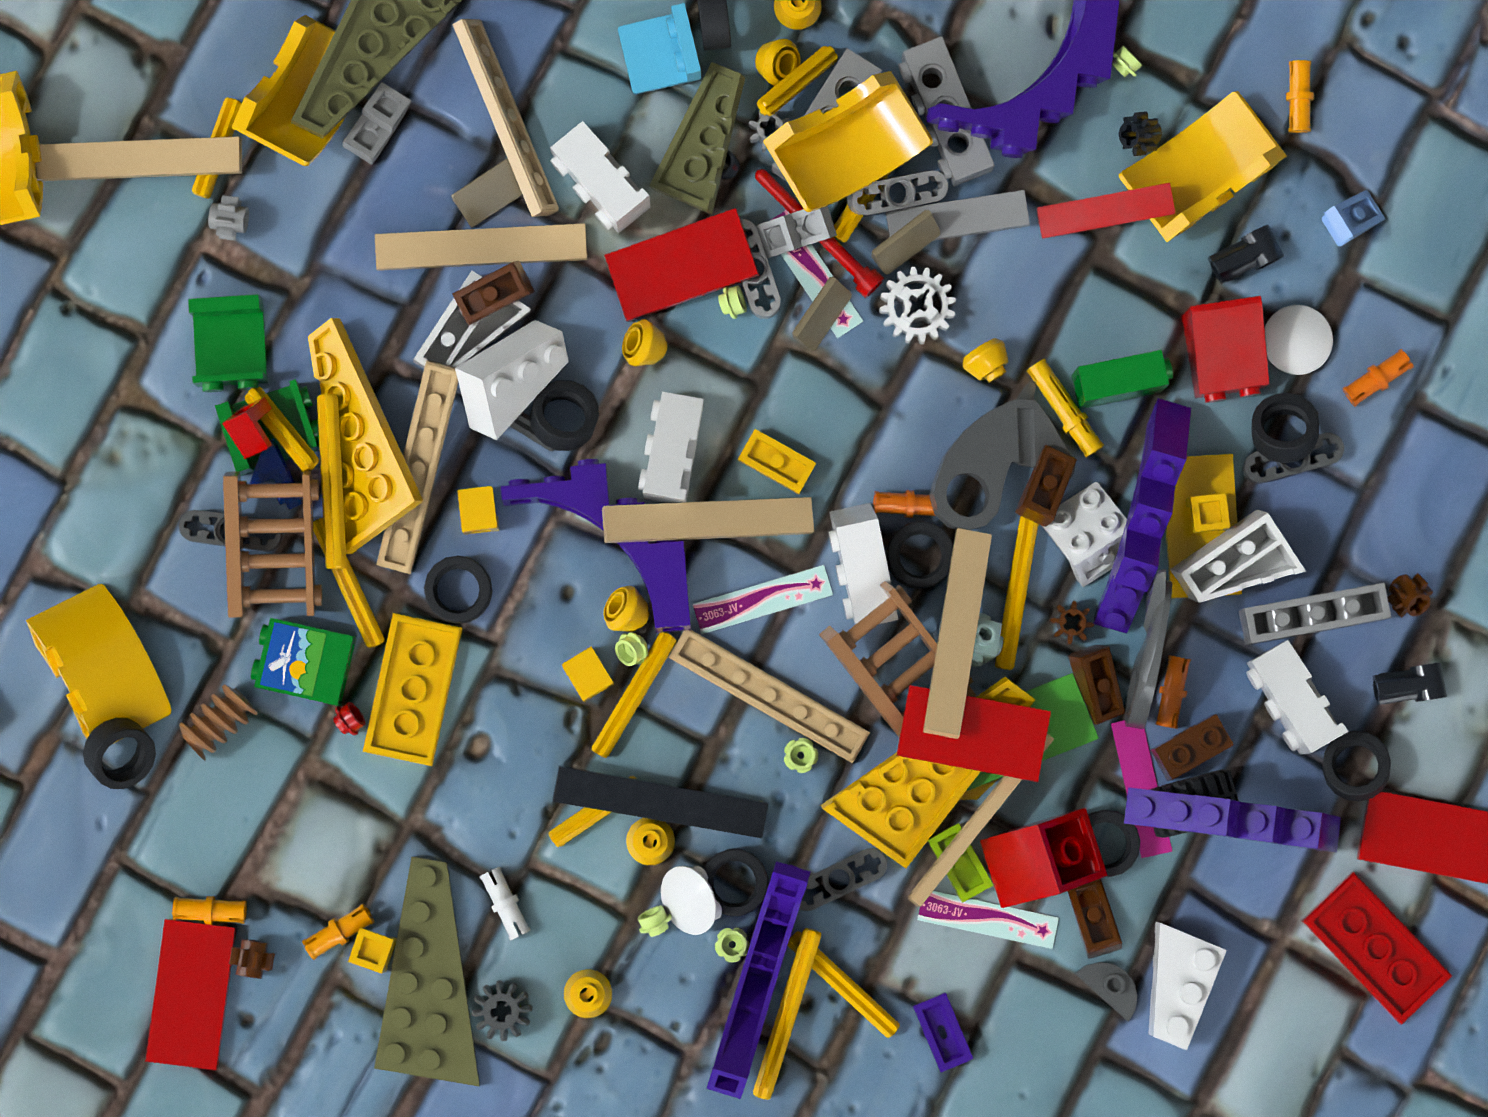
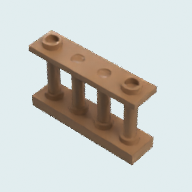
[223,470,322,618]
[819,581,976,738]

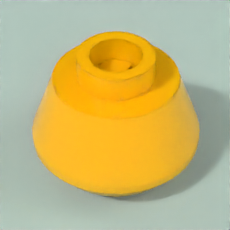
[774,0,821,30]
[755,39,800,86]
[622,319,667,366]
[963,338,1009,383]
[603,585,649,632]
[626,818,675,865]
[564,969,612,1018]

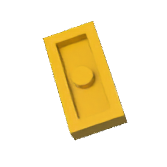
[738,429,816,495]

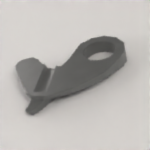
[929,381,1076,530]
[1125,569,1172,729]

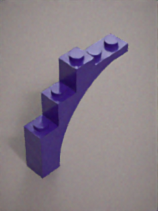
[926,0,1119,158]
[1093,398,1191,634]
[501,459,691,633]
[1124,787,1341,853]
[706,861,811,1099]

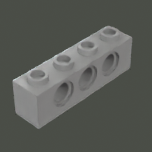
[898,36,995,187]
[772,48,883,181]
[1239,583,1391,645]

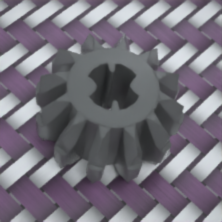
[471,980,533,1042]

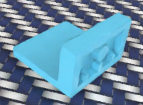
[618,3,701,95]

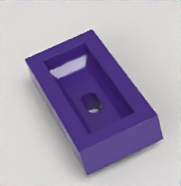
[912,992,973,1073]

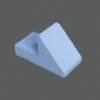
[1322,190,1385,246]

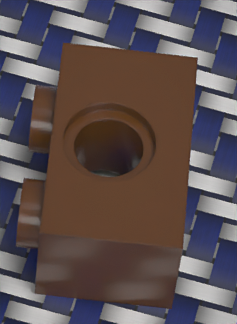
[1150,714,1234,781]

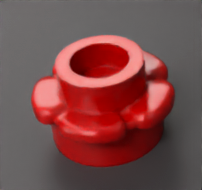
[333,702,366,736]

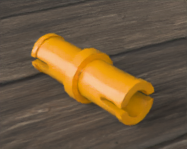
[1286,60,1314,133]
[172,896,247,925]
[302,903,375,960]

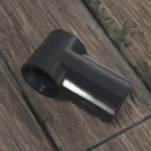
[1208,225,1284,285]
[1372,662,1447,705]

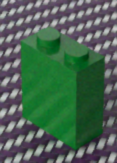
[1071,350,1173,409]

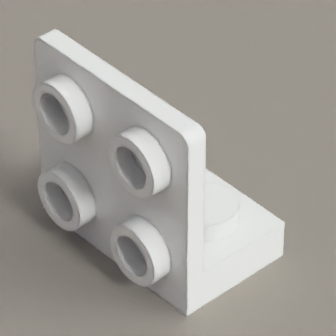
[1042,482,1127,587]

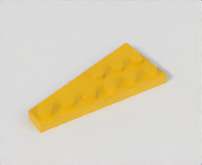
[308,318,423,554]
[820,676,1035,869]

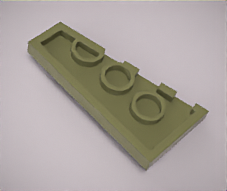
[649,62,745,214]

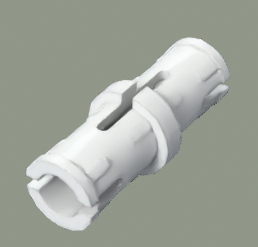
[479,867,531,941]

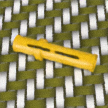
[1027,358,1104,458]

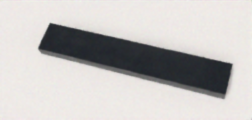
[552,765,769,838]

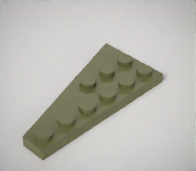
[291,0,462,139]
[374,856,481,1087]

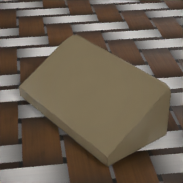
[451,158,523,228]
[871,210,941,275]
[792,276,852,351]

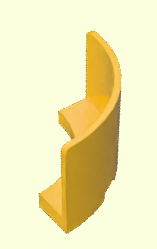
[231,15,347,166]
[0,71,43,225]
[763,71,933,212]
[1119,91,1287,242]
[26,584,172,744]

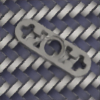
[847,170,948,215]
[741,219,781,319]

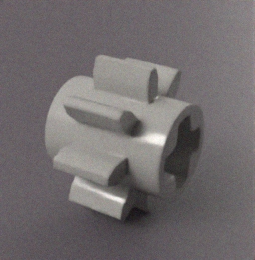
[749,110,790,153]
[208,195,249,241]

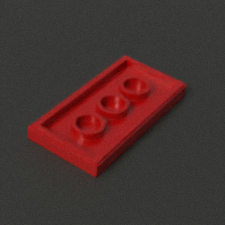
[604,208,760,322]
[896,685,1051,782]
[1357,791,1488,884]
[1301,872,1452,1025]
[145,919,237,1070]

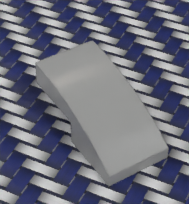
[343,82,411,165]
[756,206,837,258]

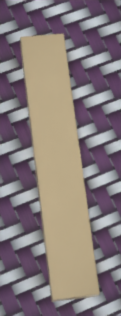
[452,19,559,217]
[35,137,242,181]
[375,223,587,271]
[376,360,459,574]
[602,497,814,543]
[923,528,992,739]
[668,630,870,763]
[908,733,1054,907]

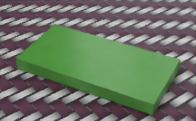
[966,673,1099,791]

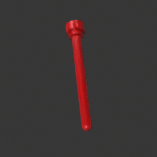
[755,169,885,298]

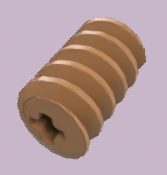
[179,684,259,761]

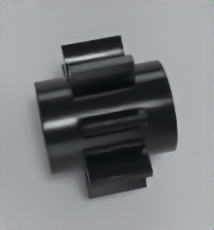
[1118,111,1162,156]

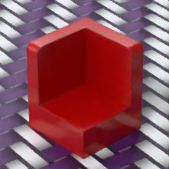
[222,397,272,459]

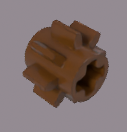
[1387,573,1433,617]
[1049,601,1094,645]
[229,939,275,979]

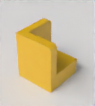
[457,486,500,535]
[1185,493,1230,533]
[562,646,614,702]
[348,927,397,974]

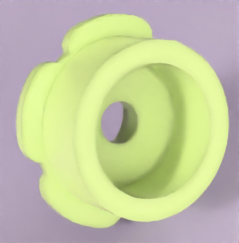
[1112,45,1142,77]
[718,285,747,319]
[615,632,648,666]
[784,738,819,773]
[637,906,672,937]
[715,927,750,963]

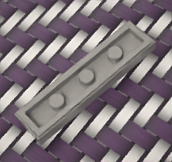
[886,190,1030,241]

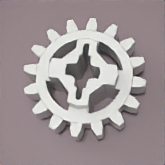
[879,267,956,344]

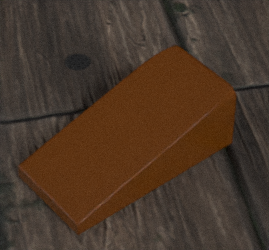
[452,261,535,325]
[1015,444,1077,527]
[1068,645,1125,725]
[1067,878,1122,959]

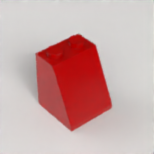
[1182,296,1269,403]
[980,807,1108,908]

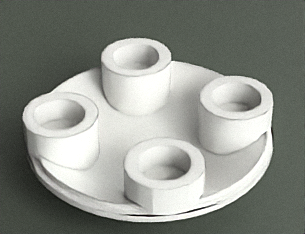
[1264,305,1333,375]
[661,866,722,935]

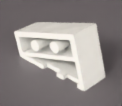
[550,121,651,234]
[413,271,531,369]
[455,320,569,440]
[638,392,704,503]
[829,503,898,624]
[1170,510,1306,603]
[1246,640,1348,755]
[1149,922,1227,1050]

